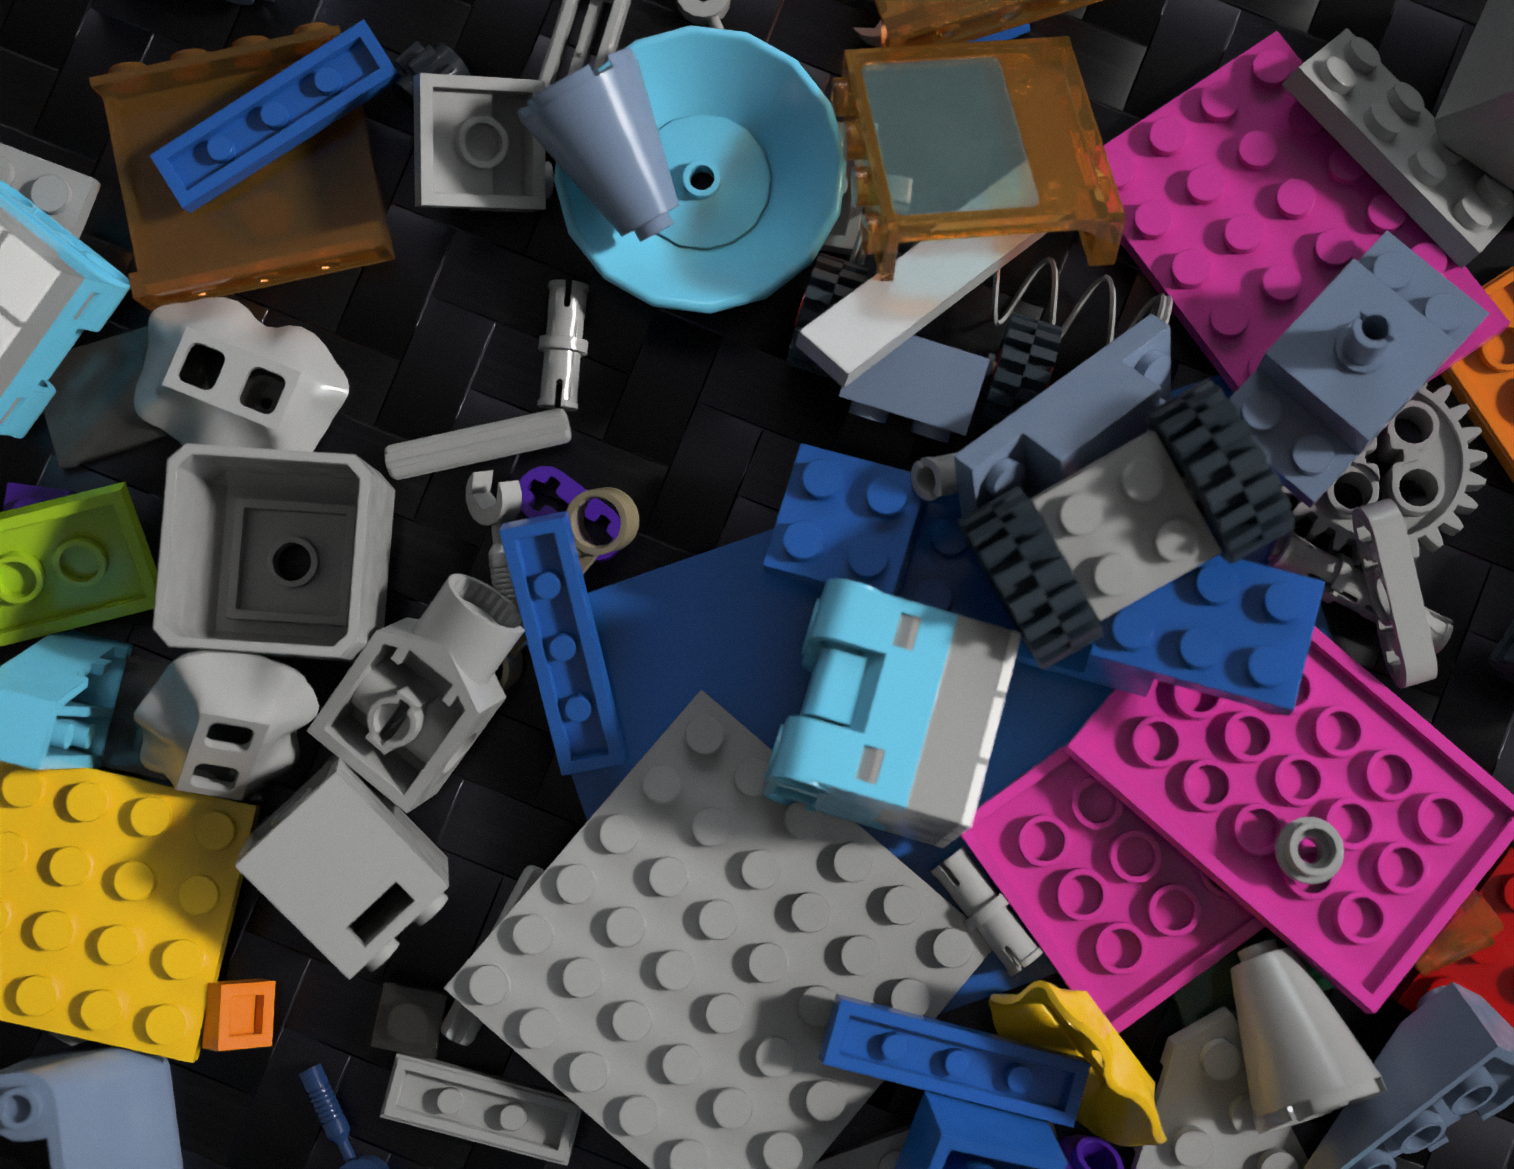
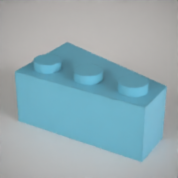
[0,629,134,770]

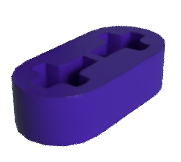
[519,466,621,563]

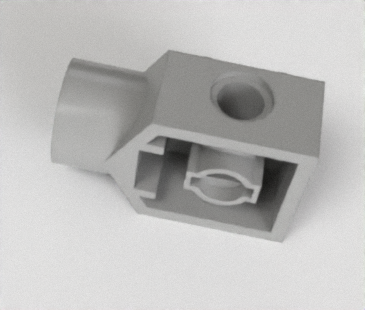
[307,574,525,813]

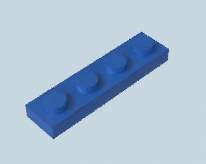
[150,19,400,213]
[499,511,627,776]
[818,994,1091,1128]

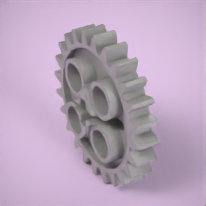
[1281,382,1487,565]

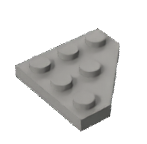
[1130,1006,1309,1169]

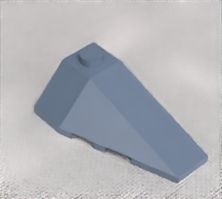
[1303,982,1514,1169]

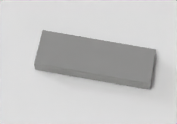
[380,1050,582,1166]

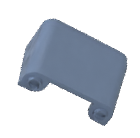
[0,1043,184,1169]

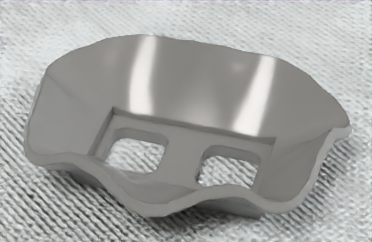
[134,297,349,452]
[134,650,319,801]

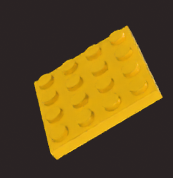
[0,761,261,1063]

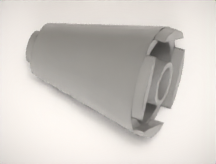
[1230,939,1387,1135]

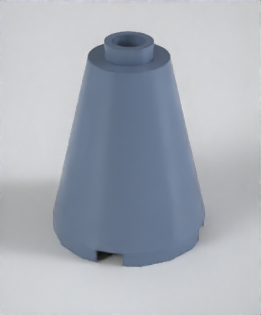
[516,48,679,242]

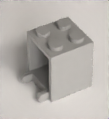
[235,754,449,980]

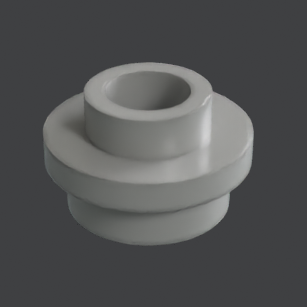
[1275,817,1344,884]

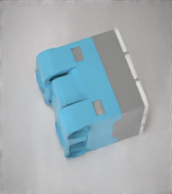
[0,180,132,439]
[763,578,1022,848]

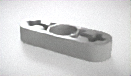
[1352,498,1438,688]

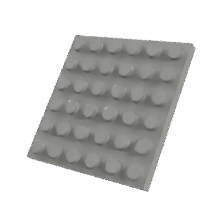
[444,690,992,1169]

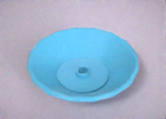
[554,25,847,314]

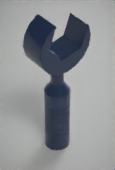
[297,1063,390,1169]

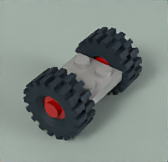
[957,379,1295,670]

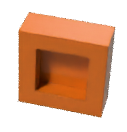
[202,978,276,1051]

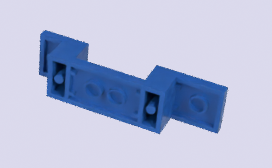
[763,443,1325,716]

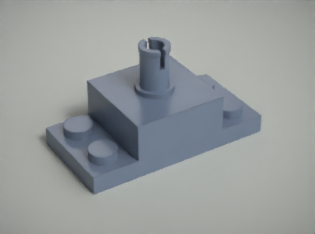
[1230,230,1490,508]
[954,314,1171,549]

